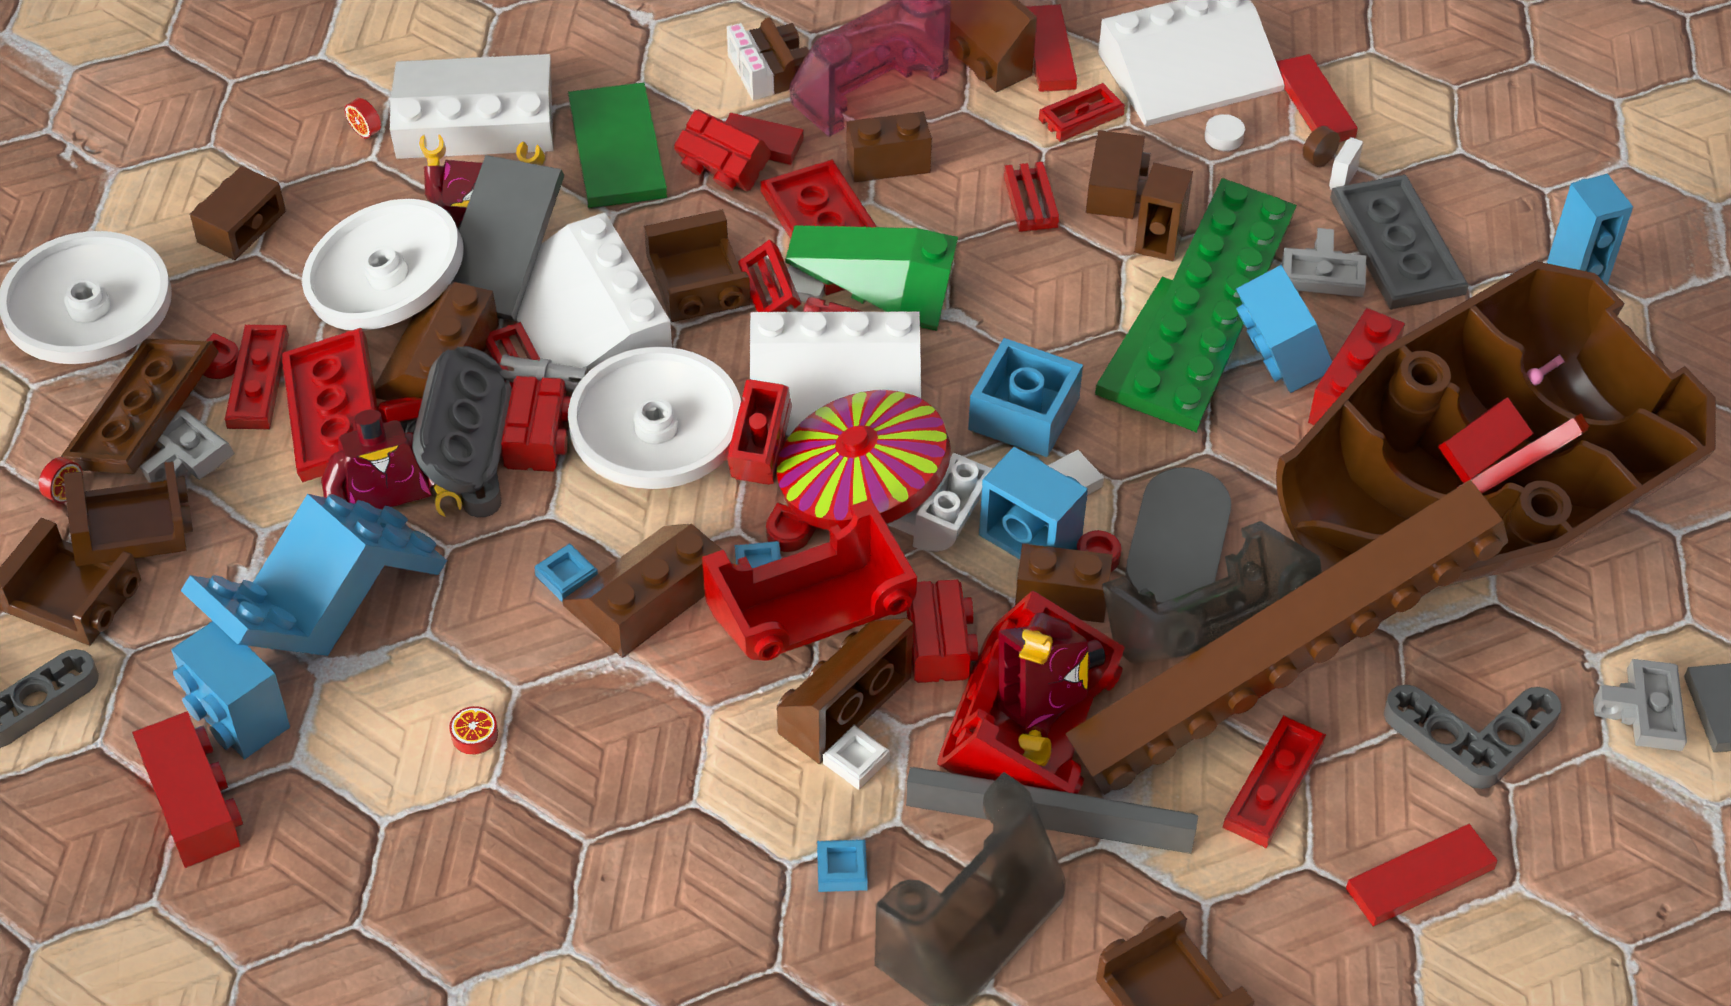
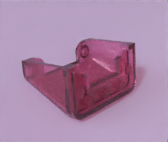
[789,0,951,137]

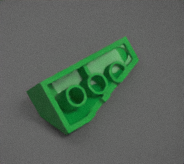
[785,226,958,331]

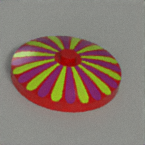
[777,390,951,530]

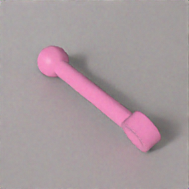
[1527,355,1565,385]

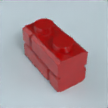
[674,109,771,192]
[501,376,571,472]
[727,379,792,485]
[906,579,978,683]

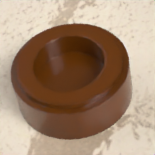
[1303,126,1340,167]

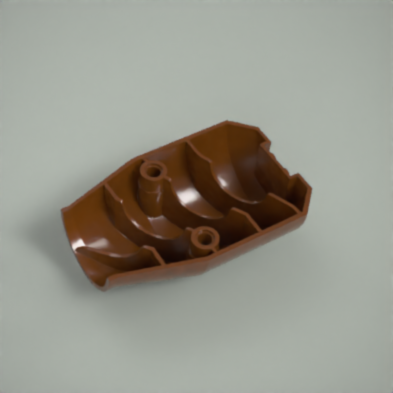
[1276,261,1716,589]

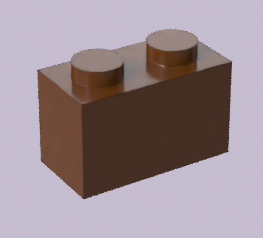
[846,111,932,183]
[1086,130,1151,219]
[1134,162,1193,262]
[190,165,286,260]
[1015,543,1113,623]

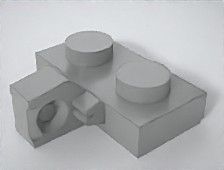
[1282,228,1366,297]
[140,410,234,483]
[1593,659,1687,751]

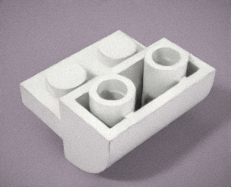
[886,453,993,551]

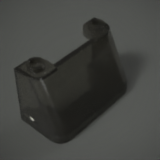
[1102,521,1322,664]
[875,772,1066,1006]

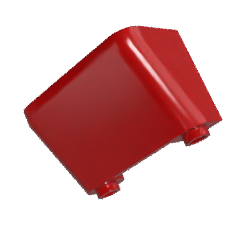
[702,499,917,661]
[937,590,1125,794]

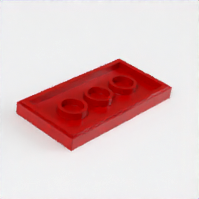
[760,159,877,296]
[281,328,378,483]

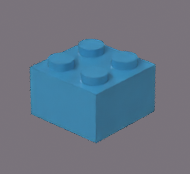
[1236,265,1332,393]
[968,338,1083,458]
[979,447,1088,559]
[171,621,290,760]

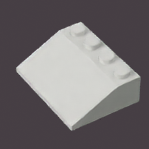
[1098,0,1285,127]
[390,54,553,159]
[515,212,672,383]
[750,312,921,441]

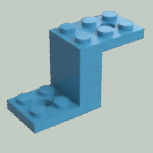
[181,494,448,656]

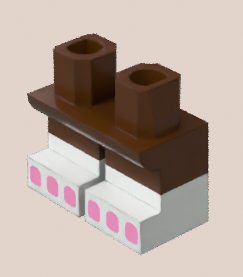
[727,17,812,101]

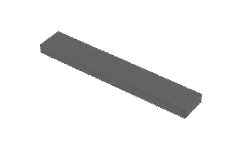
[906,767,1198,854]

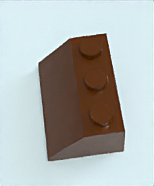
[928,0,1037,93]
[374,282,499,401]
[562,524,722,658]
[777,618,913,765]

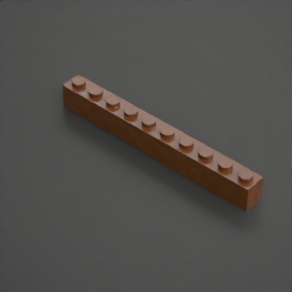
[1065,480,1508,795]

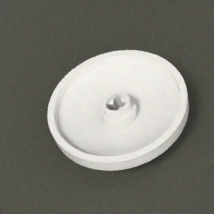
[302,199,464,331]
[0,231,172,364]
[568,347,741,489]

